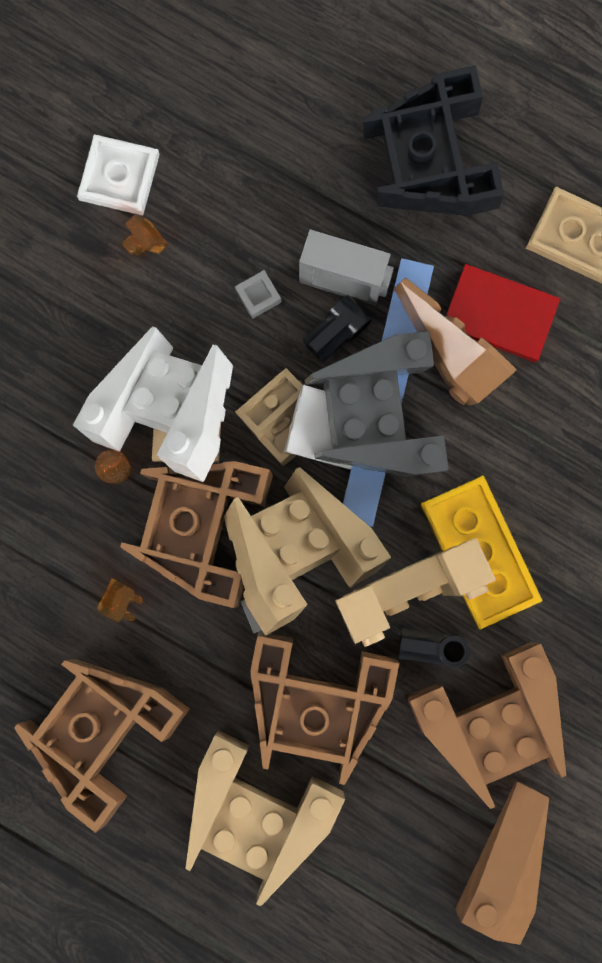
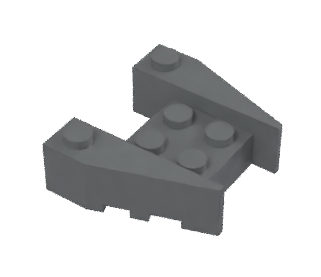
[304,331,449,477]

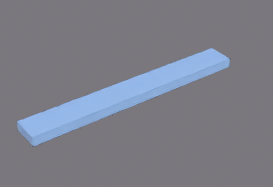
[343,258,434,527]

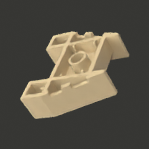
[224,467,391,636]
[335,538,496,647]
[185,730,345,906]

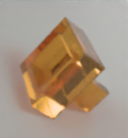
[122,215,168,256]
[97,578,143,622]

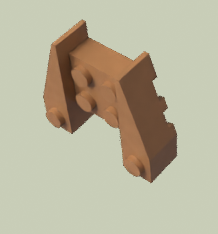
[120,461,273,608]
[250,631,399,785]
[406,642,567,809]
[14,659,190,833]

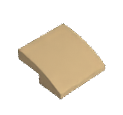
[235,368,302,467]

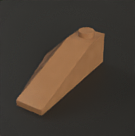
[394,277,517,406]
[455,780,549,945]

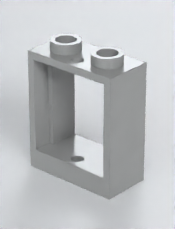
[299,230,394,306]

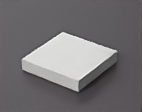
[77,134,160,216]
[284,385,352,469]

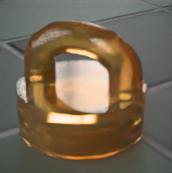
[95,450,131,484]

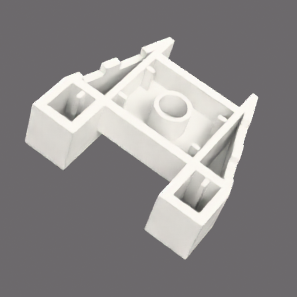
[73,327,233,482]

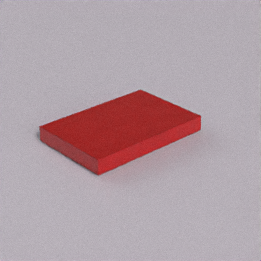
[446,264,561,363]

